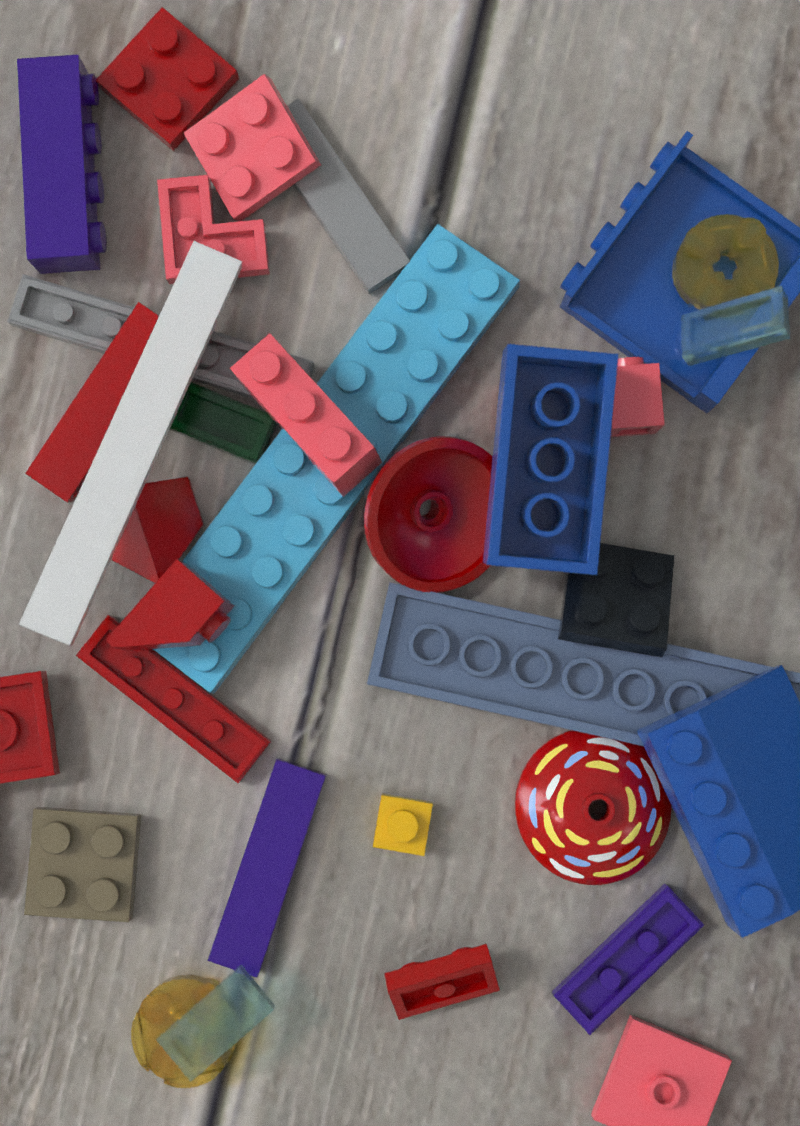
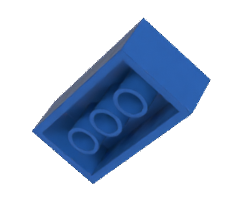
[483,344,619,575]

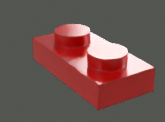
[384,944,500,1020]

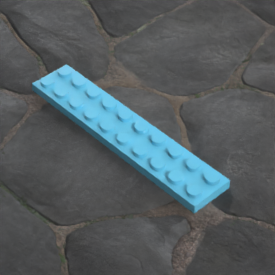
[153,224,520,694]

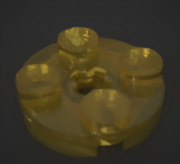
[672,214,779,320]
[131,974,240,1088]

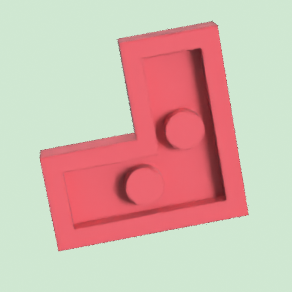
[157,175,270,285]

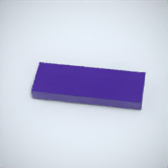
[552,883,704,1035]

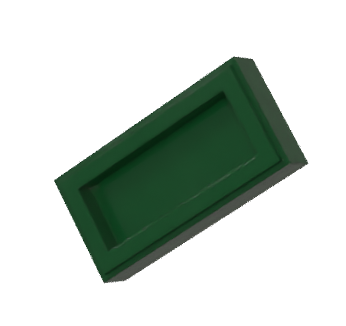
[169,382,278,465]

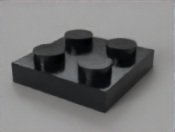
[558,543,674,657]

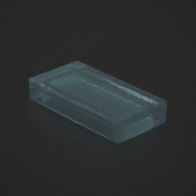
[681,286,790,366]
[156,965,275,1082]

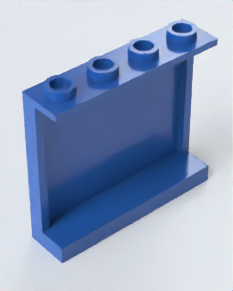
[560,131,800,414]

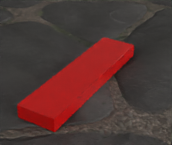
[25,302,159,503]
[76,615,272,783]

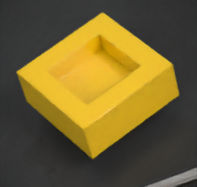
[373,793,433,856]

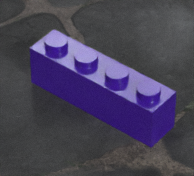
[17,54,107,274]

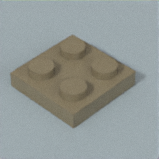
[24,807,141,922]

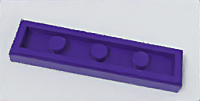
[207,758,327,978]

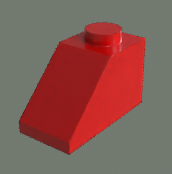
[105,559,234,651]

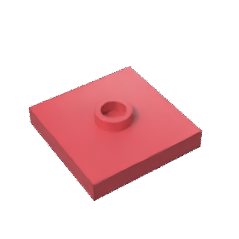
[591,1015,732,1126]

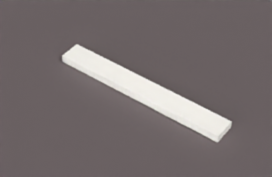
[19,241,242,647]

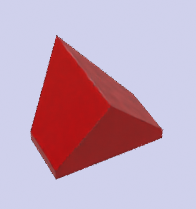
[111,477,205,583]

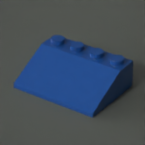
[637,665,800,938]

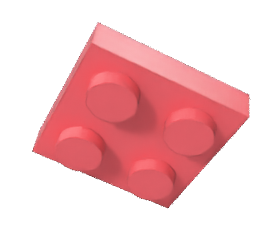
[184,74,321,221]

